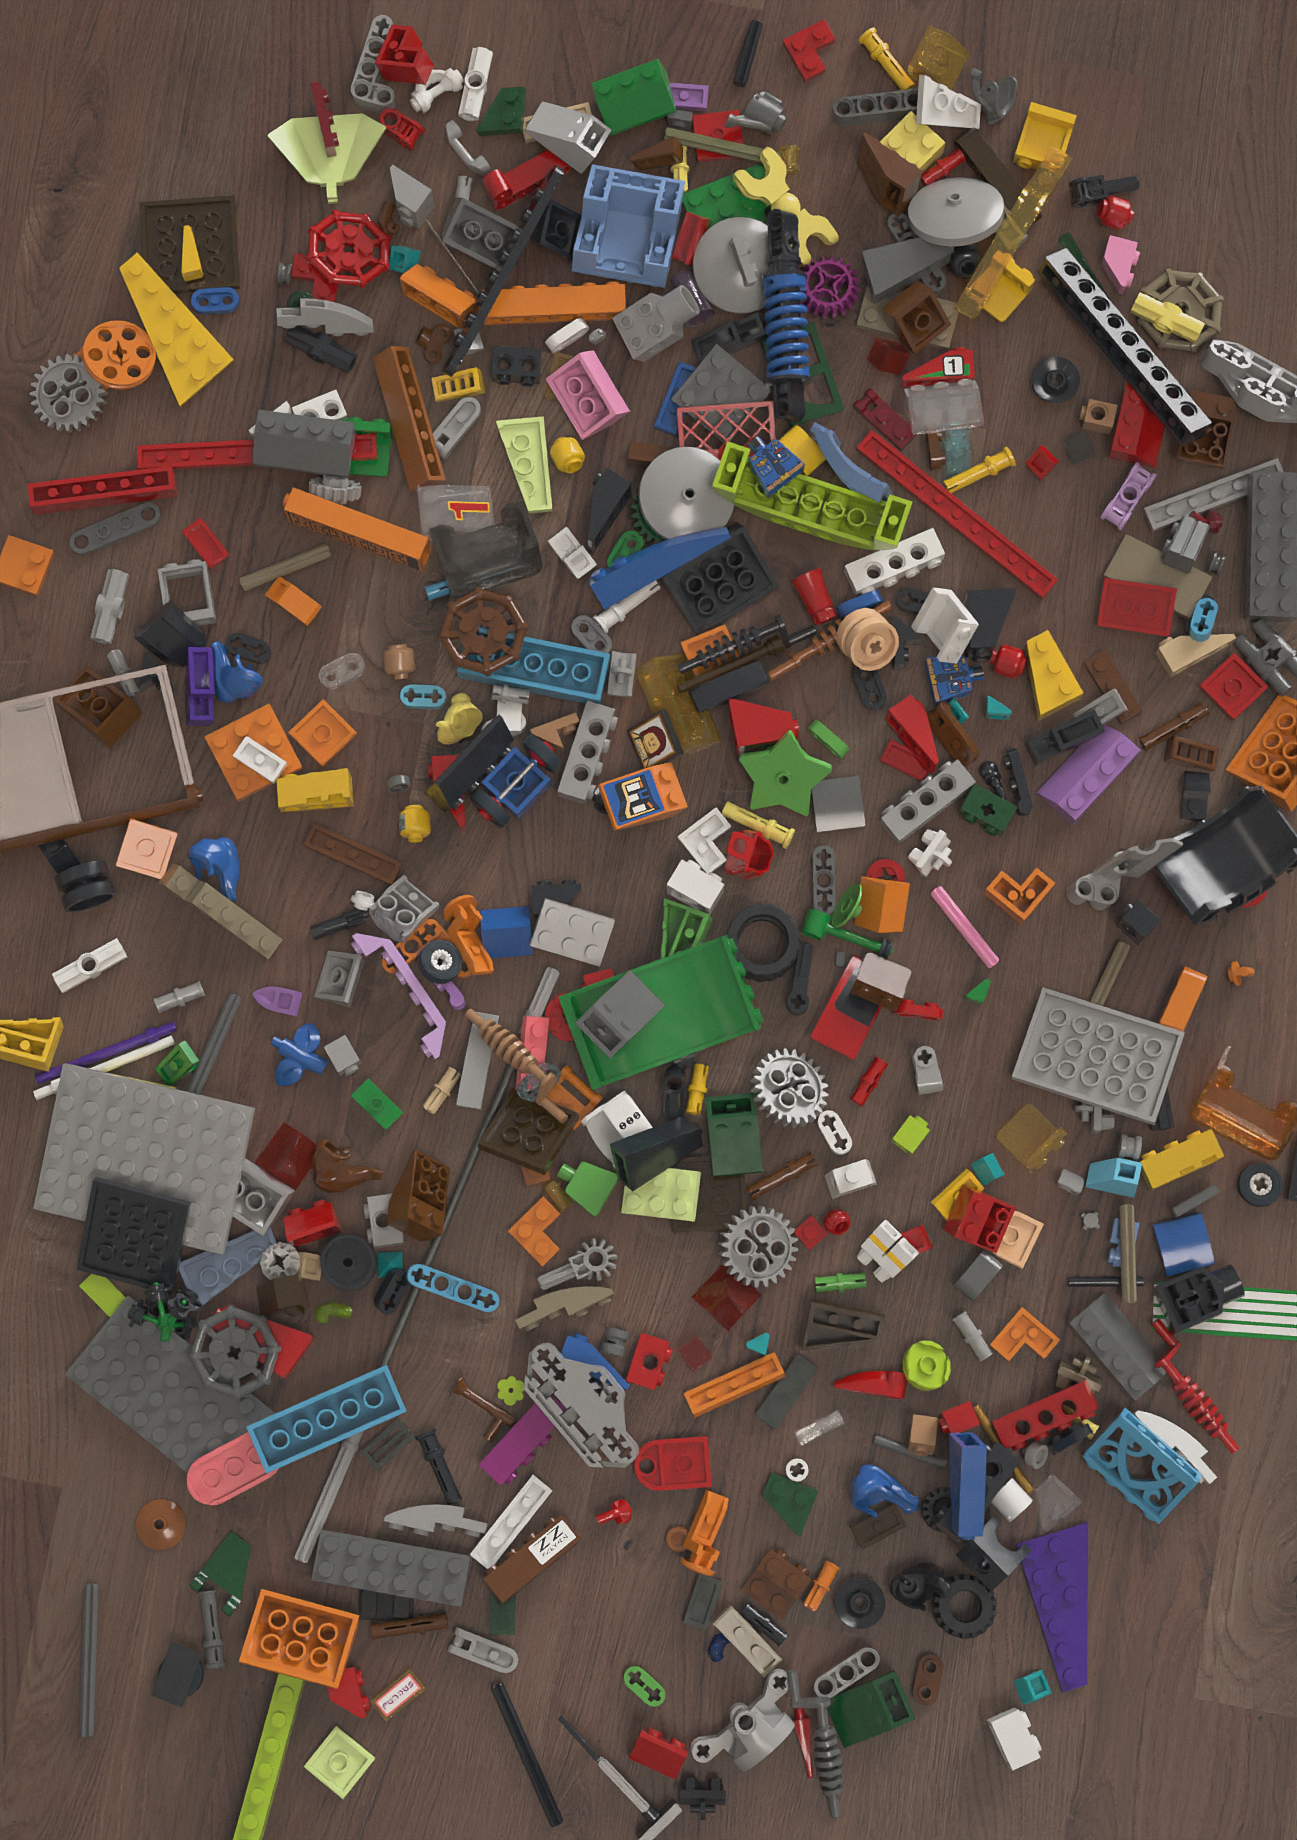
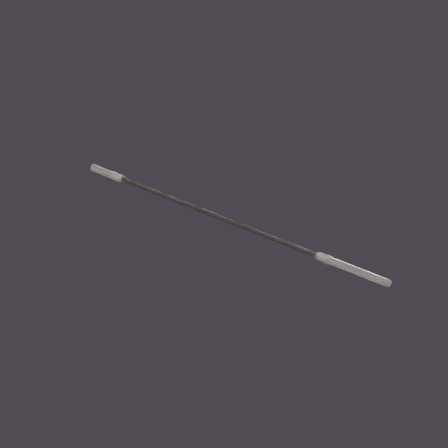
[294,967,560,1563]

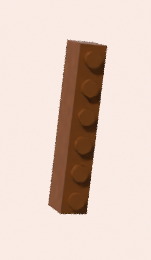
[373,346,446,492]

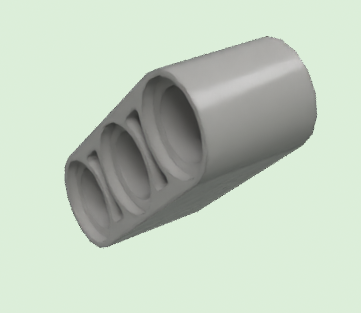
[813,1647,880,1698]

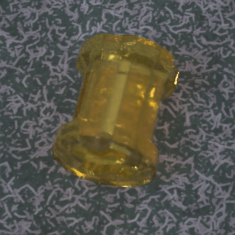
[779,145,800,175]

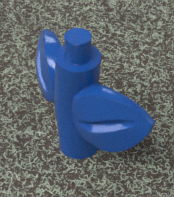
[270,1023,329,1086]

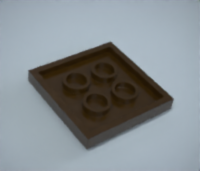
[478,1088,579,1175]
[670,1156,747,1233]

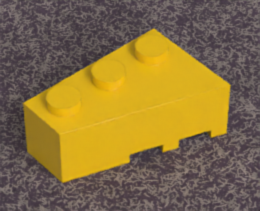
[1024,630,1083,721]
[277,768,354,812]
[0,1017,64,1072]
[1140,1129,1224,1191]

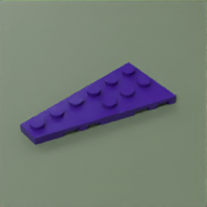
[1015,1522,1088,1692]

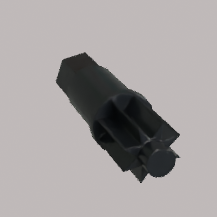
[310,909,369,940]

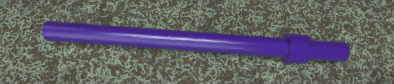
[35,1022,177,1084]

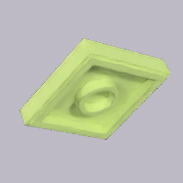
[304,1726,376,1799]

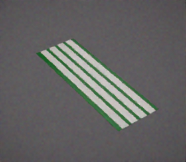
[1152,1281,1297,1341]

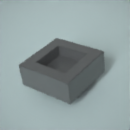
[668,110,693,131]

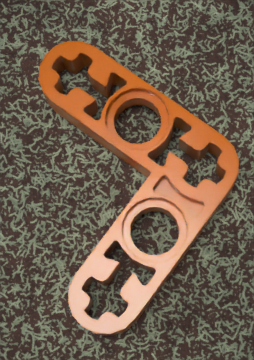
[382,919,472,979]

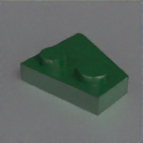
[477,86,527,136]
[762,1472,818,1537]

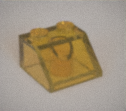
[907,25,970,91]

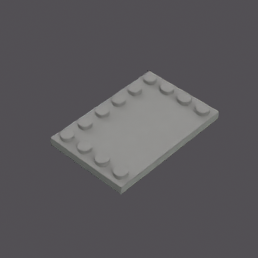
[1012,987,1185,1125]

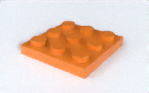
[204,704,303,802]

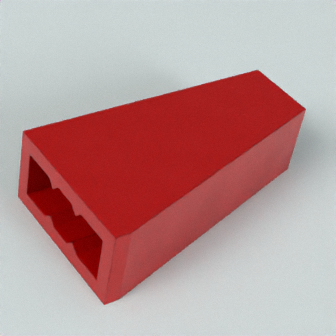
[213,1305,315,1379]

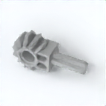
[538,1238,617,1290]

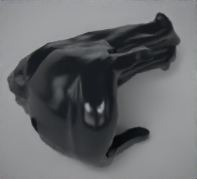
[890,1562,951,1612]

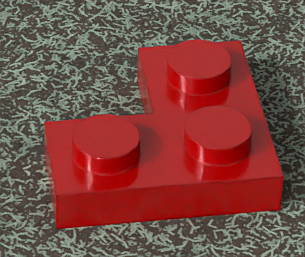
[783,19,835,83]
[291,253,341,303]

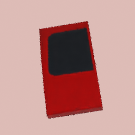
[810,954,882,1061]

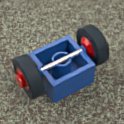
[470,735,562,828]

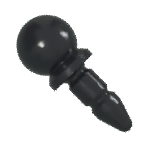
[979,761,1006,800]

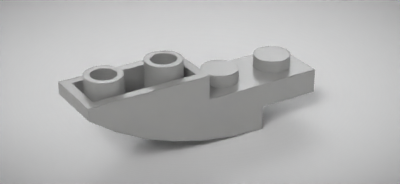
[276,299,374,336]
[384,1505,488,1537]

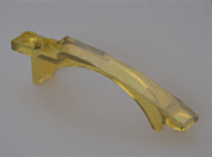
[955,146,1072,320]

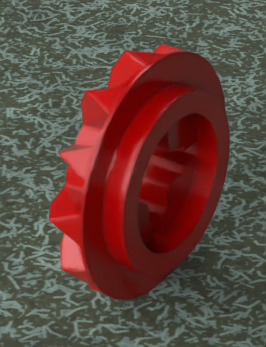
[866,859,905,882]

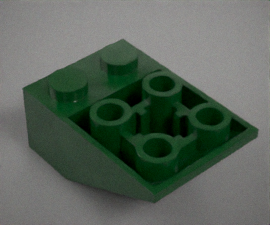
[705,1093,763,1177]
[827,1670,916,1748]

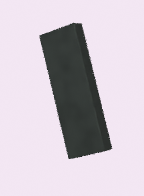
[755,1354,819,1430]

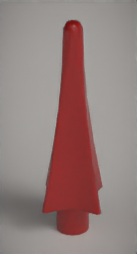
[792,1708,814,1779]

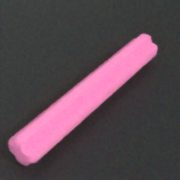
[931,886,999,968]

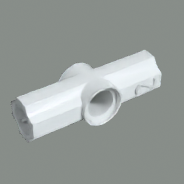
[458,47,493,122]
[52,938,128,993]

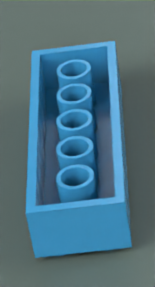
[457,628,610,705]
[246,1365,407,1474]

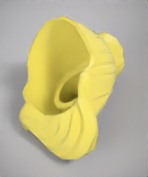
[436,693,483,745]

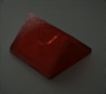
[255,1122,316,1191]

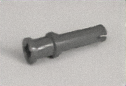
[199,1590,227,1670]

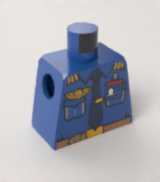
[748,436,805,498]
[925,656,984,708]

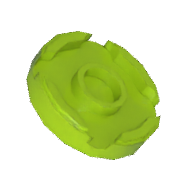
[902,1340,951,1391]

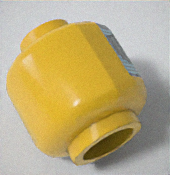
[399,805,431,843]

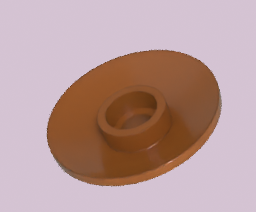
[136,1499,186,1550]

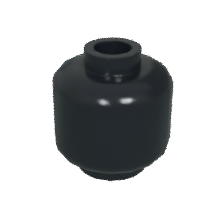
[950,244,982,279]

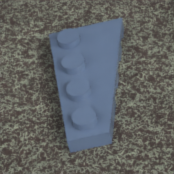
[179,1227,277,1310]

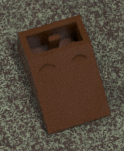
[856,132,922,217]
[1177,390,1237,469]
[386,1149,450,1242]

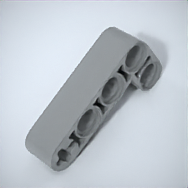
[351,15,396,114]

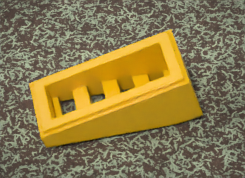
[181,225,203,281]
[431,367,485,402]

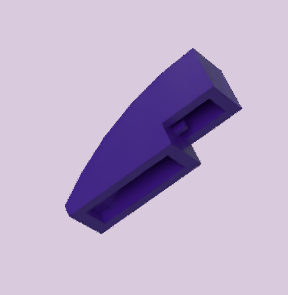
[185,647,215,726]

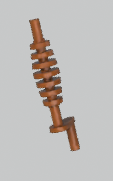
[767,600,893,681]

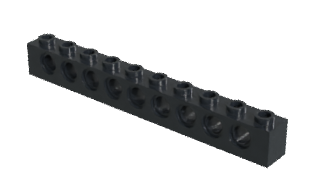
[1037,248,1212,447]

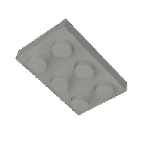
[529,898,615,967]

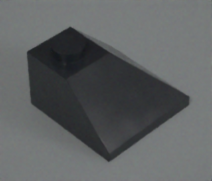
[530,199,582,261]

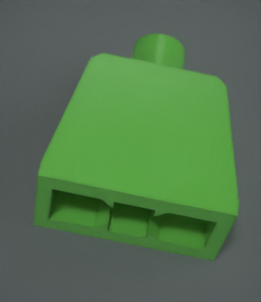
[557,1161,619,1218]

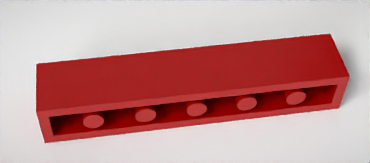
[27,466,178,515]

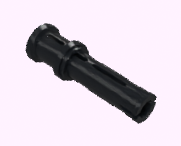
[415,1428,462,1505]

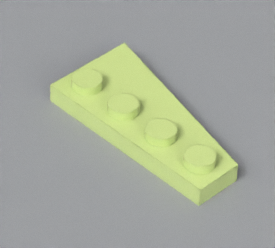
[496,416,553,514]

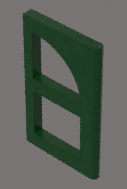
[760,322,844,428]

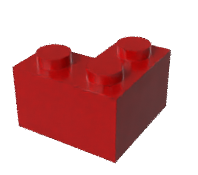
[375,24,434,85]

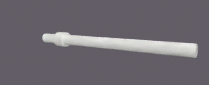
[33,1035,175,1100]

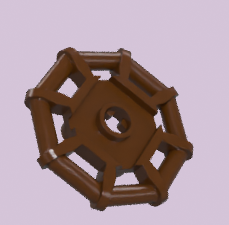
[437,587,529,677]

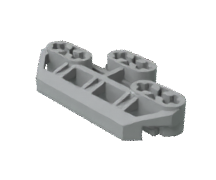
[1201,340,1297,423]
[524,1343,639,1468]

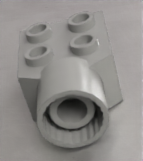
[612,285,699,362]

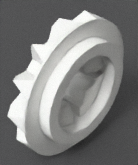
[260,1242,300,1280]

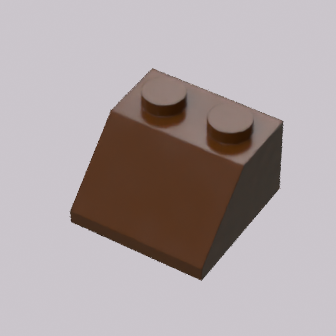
[881,281,951,354]

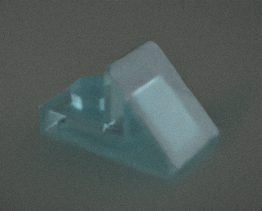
[943,426,970,475]

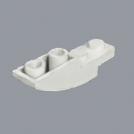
[1132,1410,1217,1485]

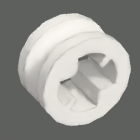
[786,1459,809,1482]

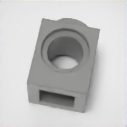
[324,1035,362,1076]

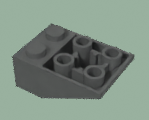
[575,970,665,1058]

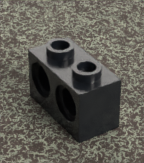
[491,346,542,387]

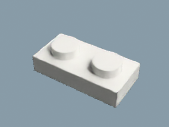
[233,736,287,784]

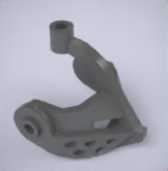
[970,68,1018,125]

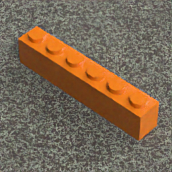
[482,282,626,325]

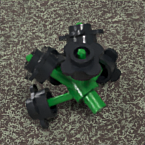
[127,1282,202,1342]

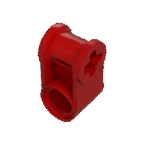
[380,108,426,151]

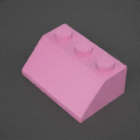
[546,350,630,440]

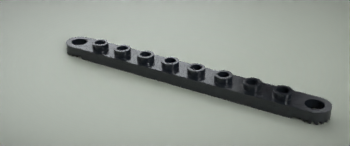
[442,165,564,377]

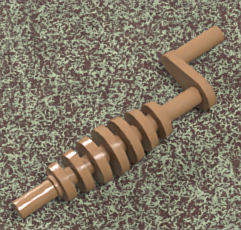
[465,1009,568,1123]

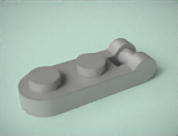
[433,397,481,460]
[447,1627,519,1673]

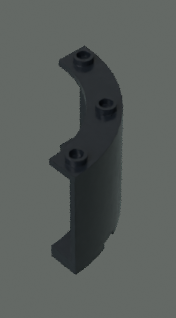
[1153,786,1297,926]

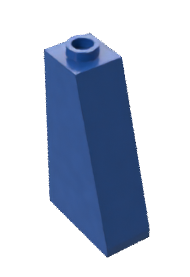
[949,1433,987,1540]

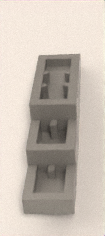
[456,1012,499,1110]

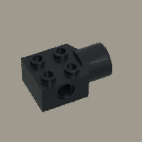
[1153,1264,1245,1335]

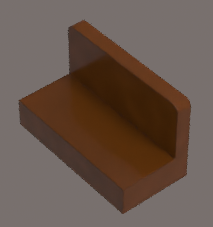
[627,441,675,469]

